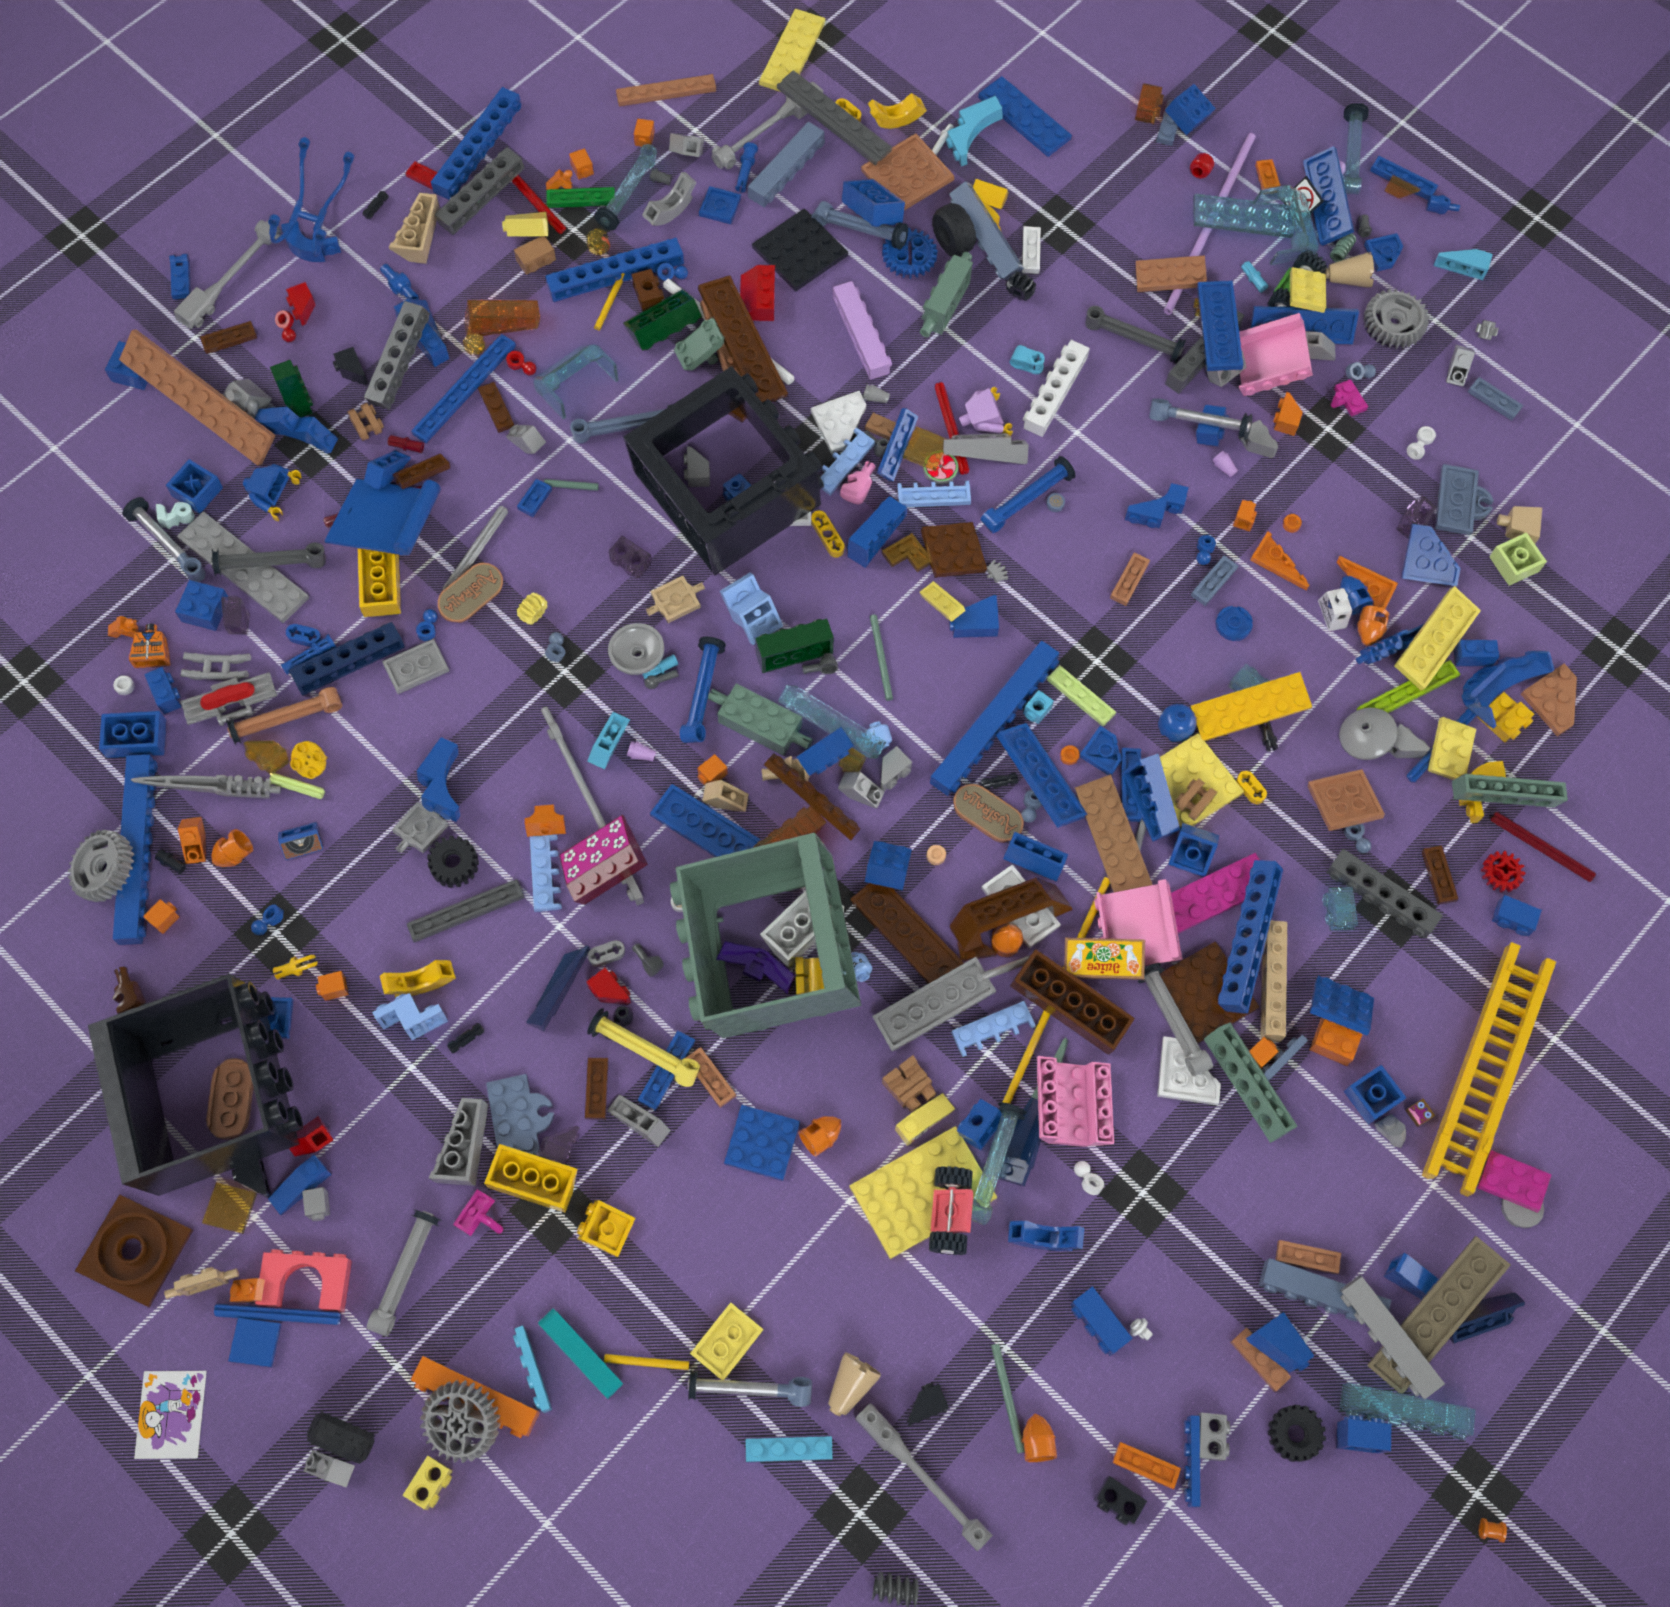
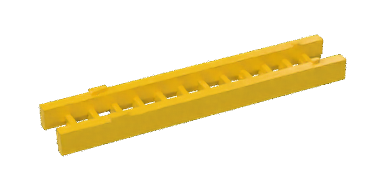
[1421,942,1556,1197]

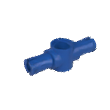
[380,264,419,299]

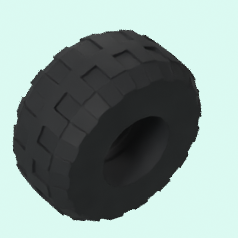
[932,203,976,256]
[306,1412,375,1464]

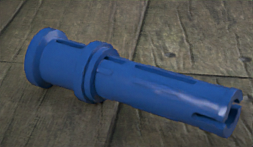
[735,142,758,193]
[280,634,336,675]

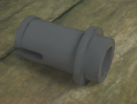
[650,169,672,186]
[1358,214,1372,238]

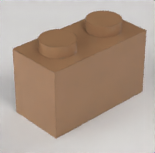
[514,236,556,275]

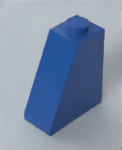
[949,595,999,638]
[1384,1253,1438,1299]
[1246,1312,1314,1373]

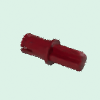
[388,435,424,454]

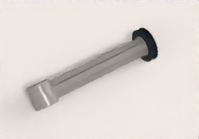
[1138,963,1213,1076]
[367,1209,442,1337]

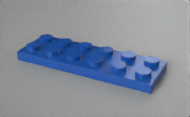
[978,76,1072,157]
[1303,146,1354,246]
[1197,281,1243,371]
[1250,306,1359,344]
[996,723,1088,828]
[650,784,767,857]

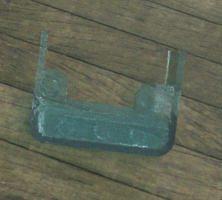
[1253,185,1319,265]
[533,345,619,419]

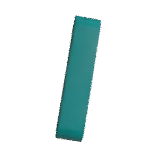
[538,1308,623,1399]

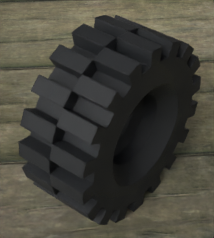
[427,836,479,888]
[1268,1405,1326,1462]

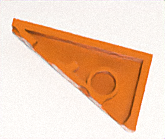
[1250,531,1309,591]
[1336,556,1398,609]

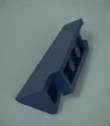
[526,945,590,1032]
[1449,1293,1525,1344]

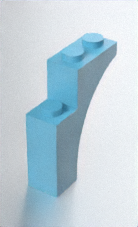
[946,96,1003,167]

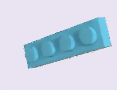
[513,1326,552,1413]
[746,1436,832,1462]

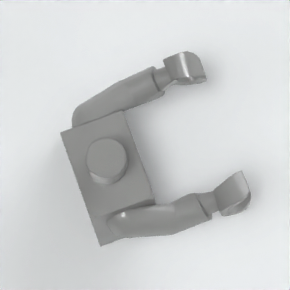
[222,379,272,418]

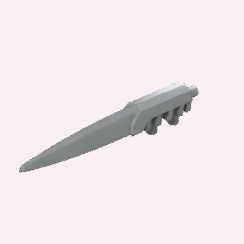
[131,775,281,799]

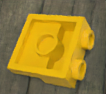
[1477,692,1535,742]
[576,1200,635,1257]

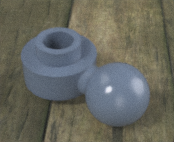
[1346,362,1376,381]
[545,632,565,662]
[1021,790,1042,823]
[1344,824,1371,853]

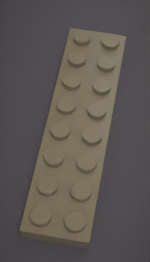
[1367,1236,1511,1395]

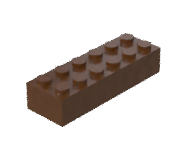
[1010,949,1135,1055]

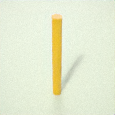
[594,273,625,331]
[604,1354,690,1370]

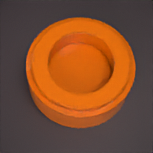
[1282,514,1302,533]
[1060,745,1080,765]

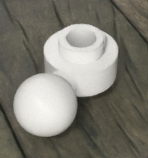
[1074,1161,1104,1195]

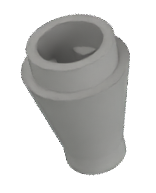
[863,384,890,404]

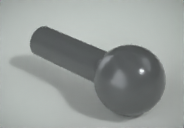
[644,669,679,689]

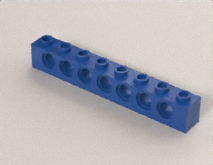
[431,87,521,200]
[545,237,684,302]
[1218,860,1283,1014]

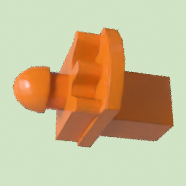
[545,169,573,190]
[108,616,139,638]

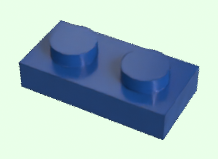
[517,479,552,517]

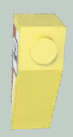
[895,1093,955,1146]

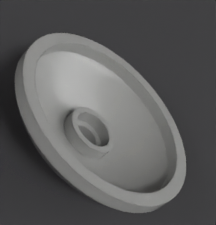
[608,623,664,675]
[1339,708,1398,760]

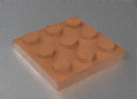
[1308,769,1385,831]

